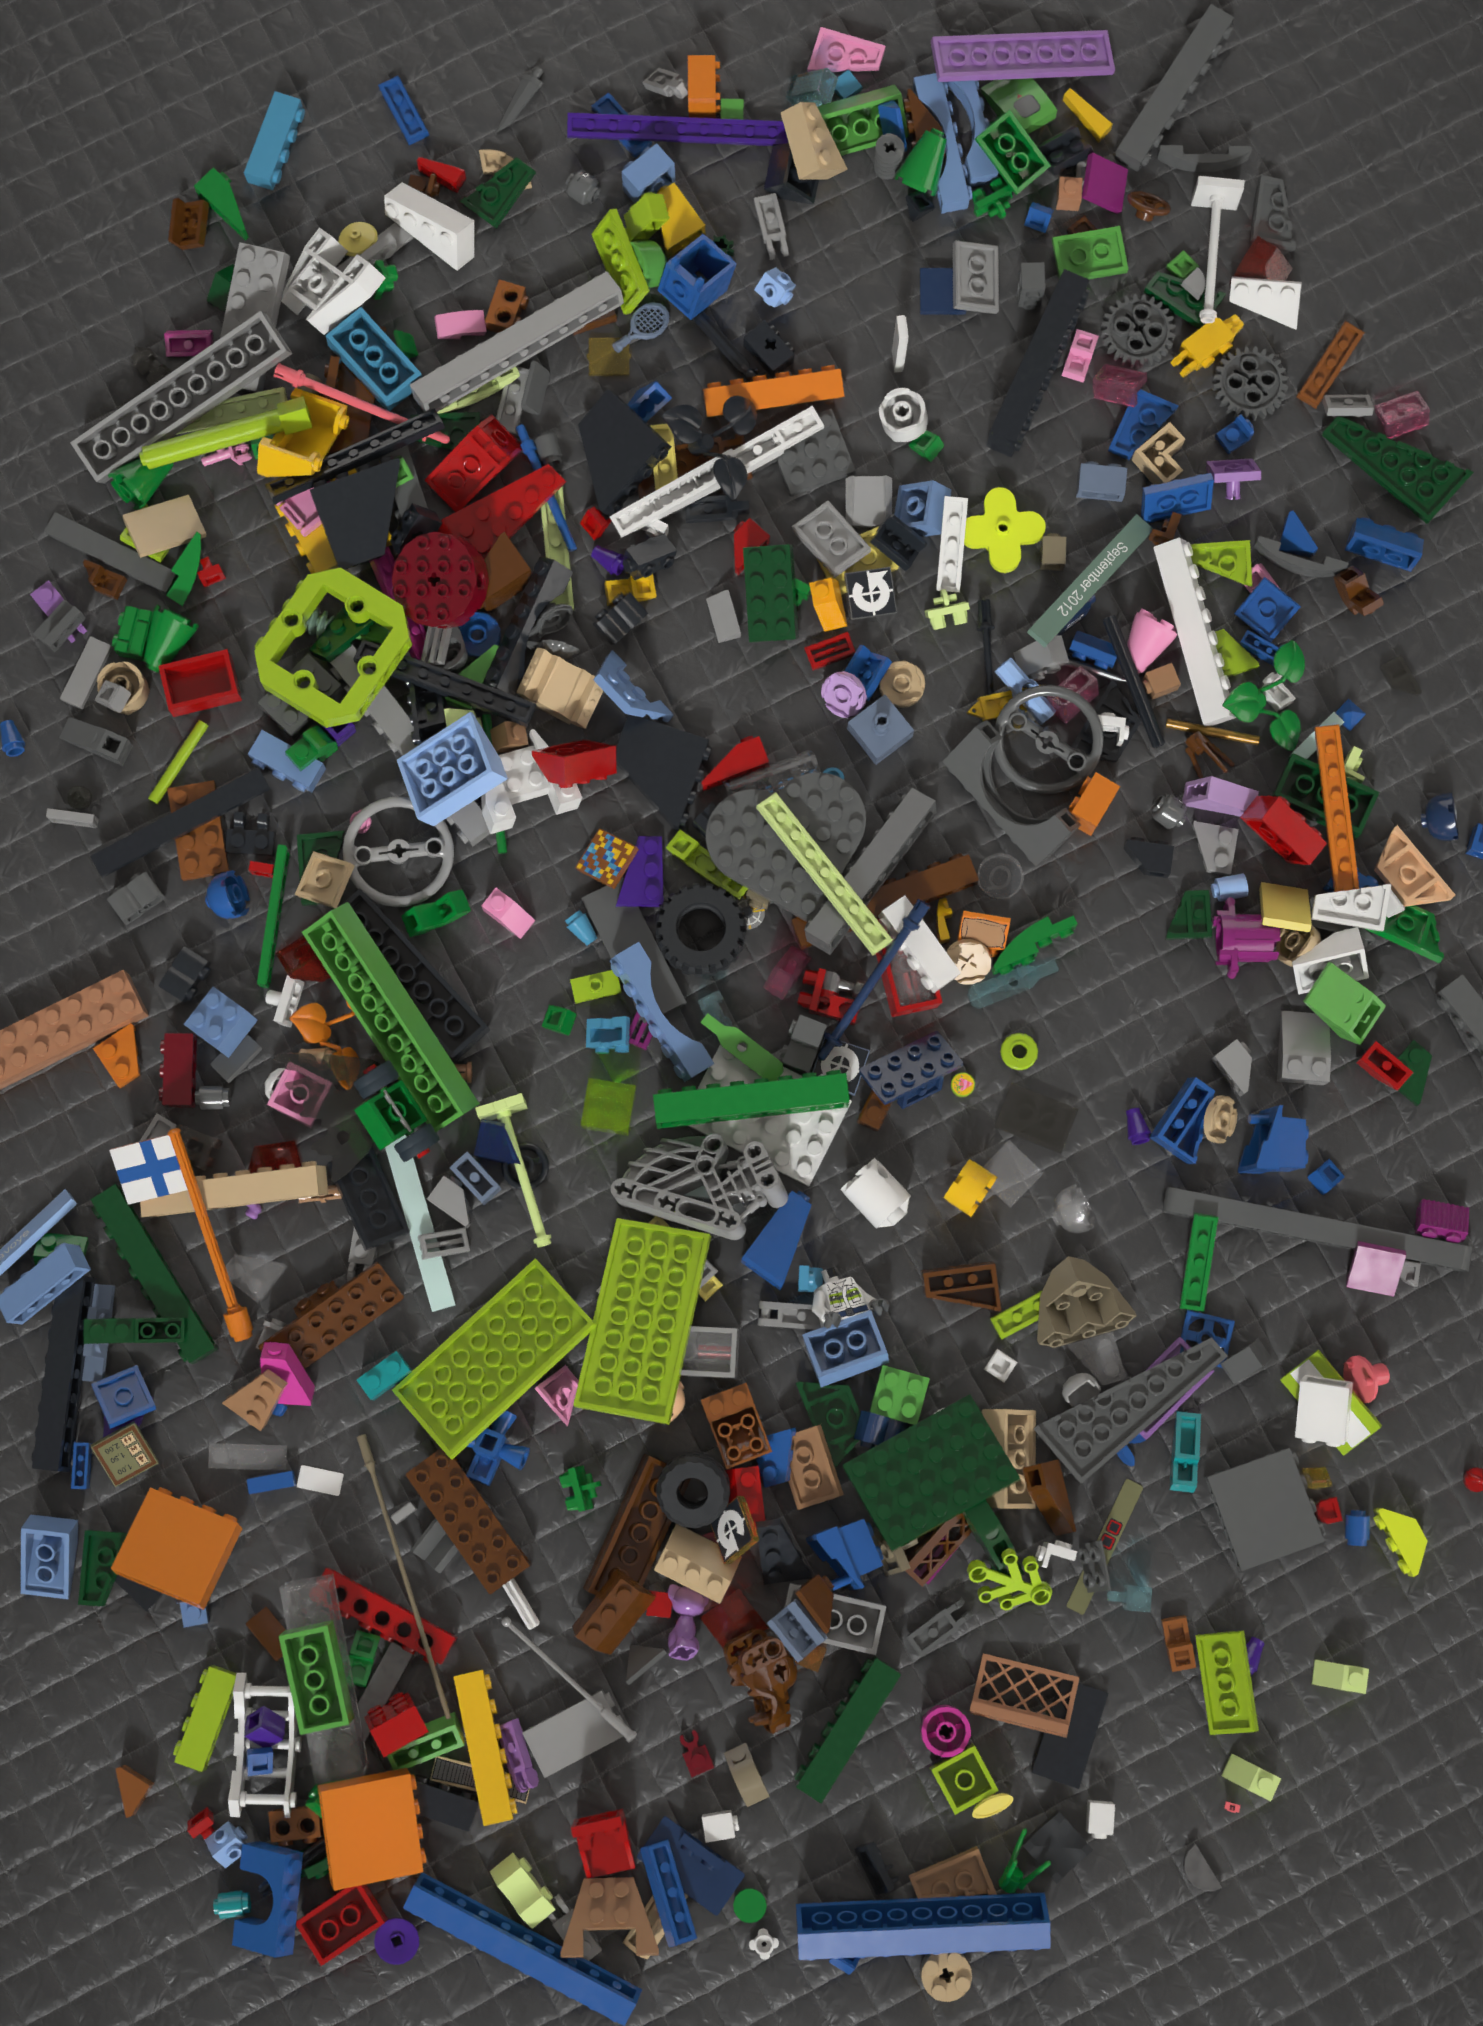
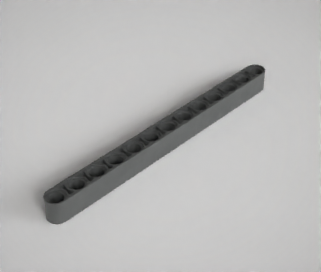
[1162,1187,1472,1272]

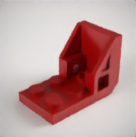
[425,415,522,512]
[571,1808,636,1879]

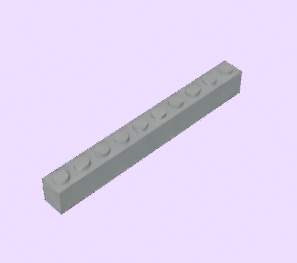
[410,271,624,413]
[330,645,490,847]

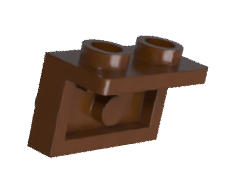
[168,198,209,250]

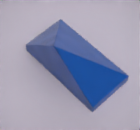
[628,381,672,422]
[1279,510,1318,558]

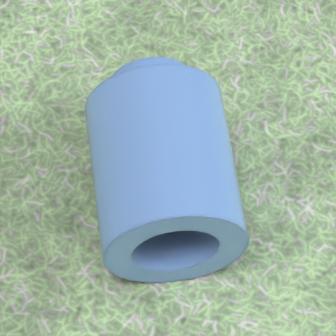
[1211,873,1248,902]

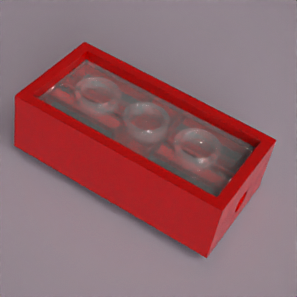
[876,919,943,1017]

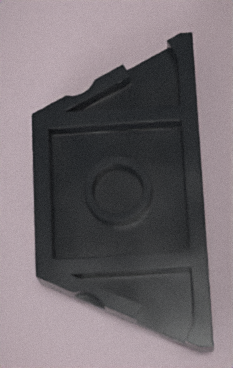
[1071,680,1142,763]

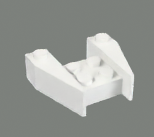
[281,228,385,335]
[481,729,582,834]

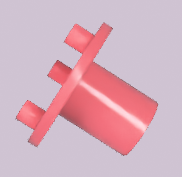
[1343,1355,1390,1403]

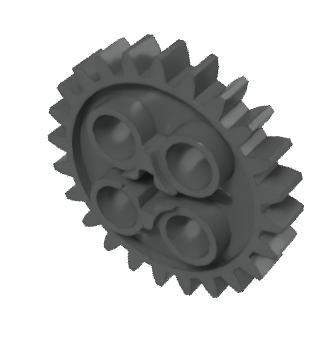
[1100,294,1176,369]
[1212,346,1288,421]

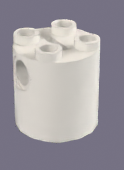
[840,1158,911,1229]

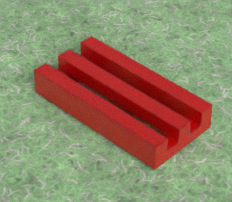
[804,632,856,671]

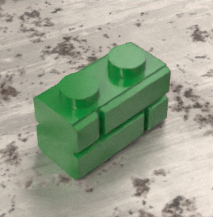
[112,606,153,662]

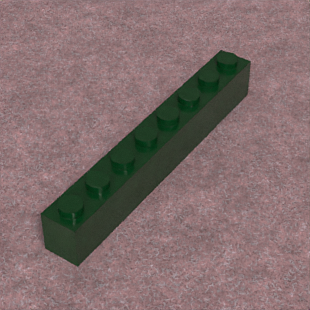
[90,1184,219,1364]

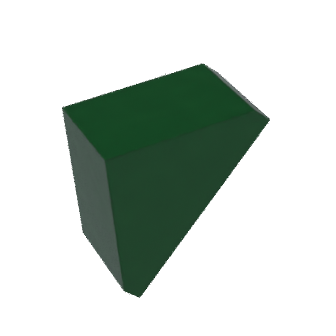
[207,264,235,313]

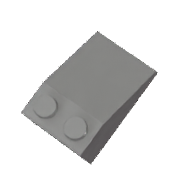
[1277,1011,1331,1085]

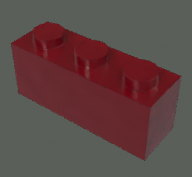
[159,1033,198,1108]

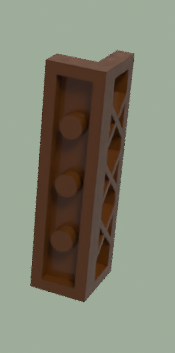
[904,1513,972,1587]

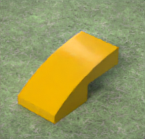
[604,574,657,606]

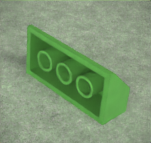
[817,84,909,156]

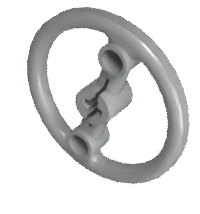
[343,797,454,907]

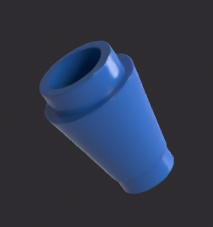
[0,720,25,757]

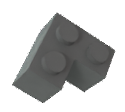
[779,1015,827,1074]

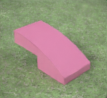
[434,310,487,339]
[1062,329,1099,383]

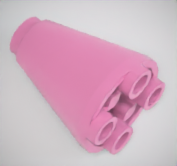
[1127,608,1177,674]

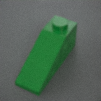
[194,168,249,241]

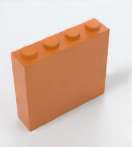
[111,1487,243,1610]
[317,1768,426,1891]

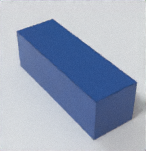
[1239,630,1279,666]
[71,1442,92,1489]
[247,1471,296,1494]

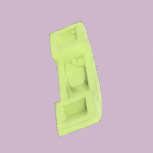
[437,366,520,414]

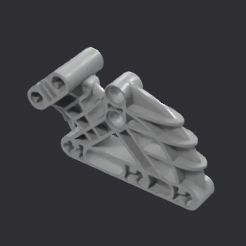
[611,1133,788,1240]

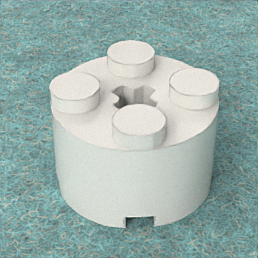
[879,388,928,442]

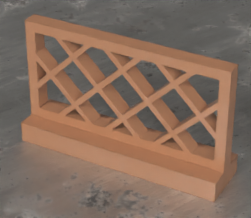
[970,1653,1080,1738]

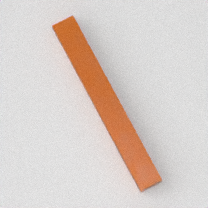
[1314,724,1359,892]

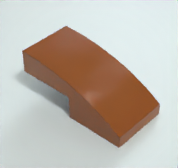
[1161,1615,1196,1672]

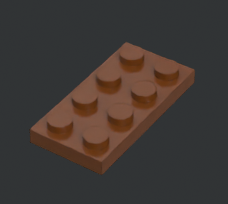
[167,780,229,881]

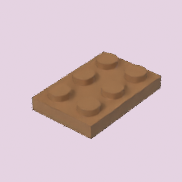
[788,1425,844,1510]

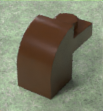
[1333,566,1384,616]

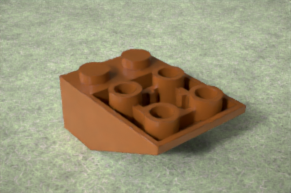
[701,1383,772,1469]

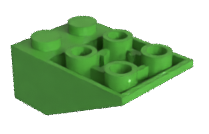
[1303,962,1386,1045]

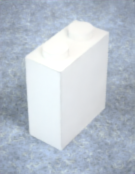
[1295,1375,1353,1447]

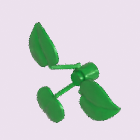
[1222,640,1305,751]

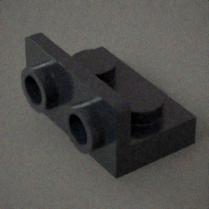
[1037,126,1094,175]

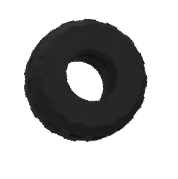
[656,1452,730,1528]

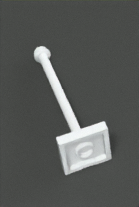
[1191,176,1245,323]

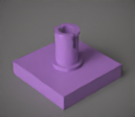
[1206,458,1261,500]

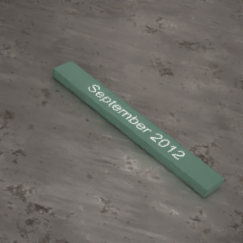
[1027,514,1153,648]

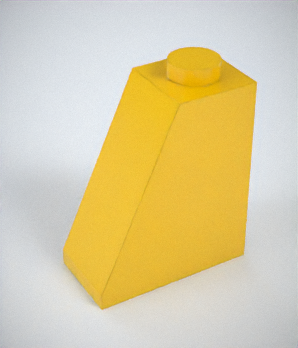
[657,183,706,259]

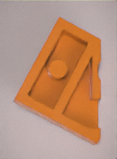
[93,1023,140,1089]

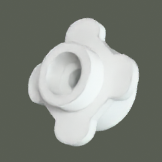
[749,1928,779,1960]

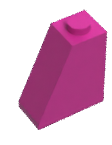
[260,1342,315,1406]

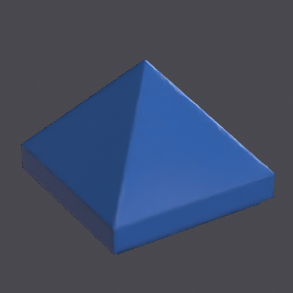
[1335,699,1366,731]

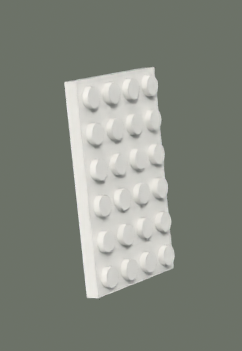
[688,1044,852,1187]

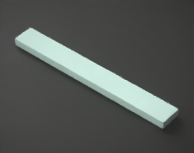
[385,1135,456,1312]

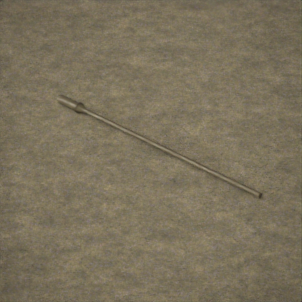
[357,1434,451,1719]

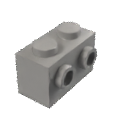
[1014,636,1069,681]

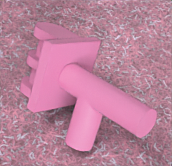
[201,442,252,466]

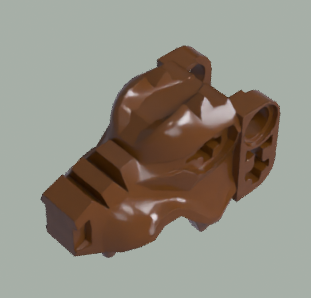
[723,1628,798,1734]

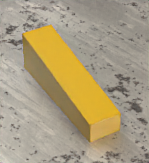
[1063,88,1113,143]

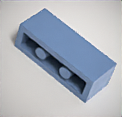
[248,730,326,792]

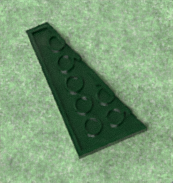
[1322,416,1474,524]

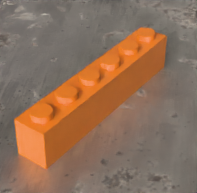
[702,365,845,417]

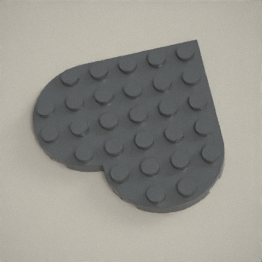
[706,772,866,922]

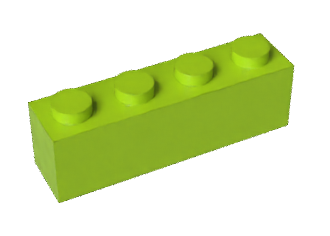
[173,1665,237,1772]

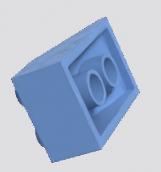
[21,1514,78,1599]

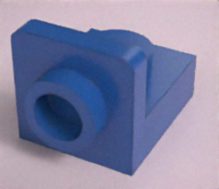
[1215,414,1254,455]

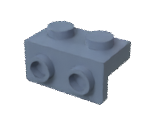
[767,1599,827,1662]

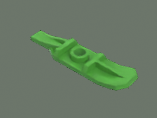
[700,1013,784,1082]

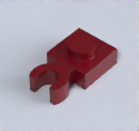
[680,1729,715,1777]

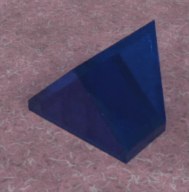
[474,1119,521,1164]

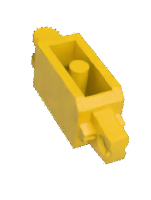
[1170,314,1244,377]

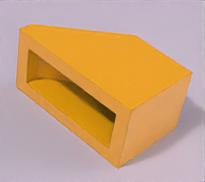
[809,577,847,632]

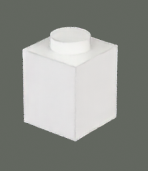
[1086,1800,1115,1839]
[702,1810,739,1843]

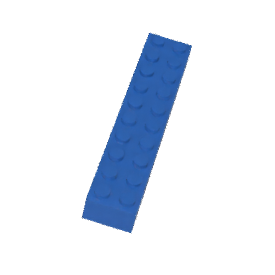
[796,1893,1051,1961]

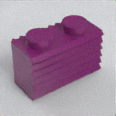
[1415,1199,1469,1243]

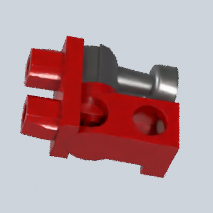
[797,968,866,1026]

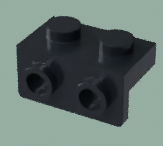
[870,514,927,571]

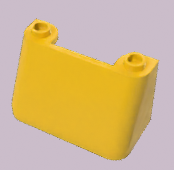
[257,388,349,477]

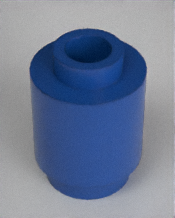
[1345,1510,1370,1546]

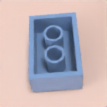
[802,1310,889,1387]

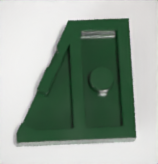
[1165,890,1212,940]
[1397,1040,1432,1106]

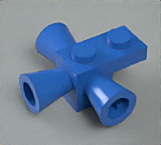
[466,1411,530,1487]

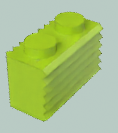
[624,192,670,241]

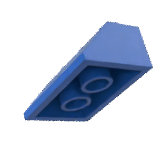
[1344,518,1424,572]

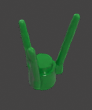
[998,1828,1051,1893]

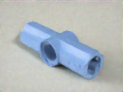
[995,657,1056,725]

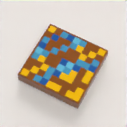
[575,828,639,889]

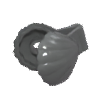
[526,603,581,660]

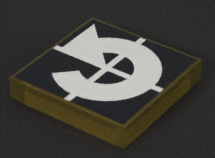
[711,1496,760,1564]

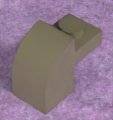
[724,1743,770,1807]

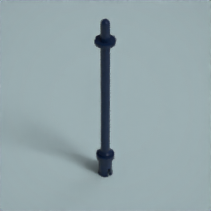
[818,899,931,1061]

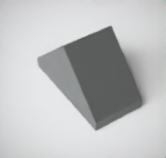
[1220,1338,1272,1384]

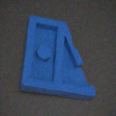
[756,1428,796,1488]

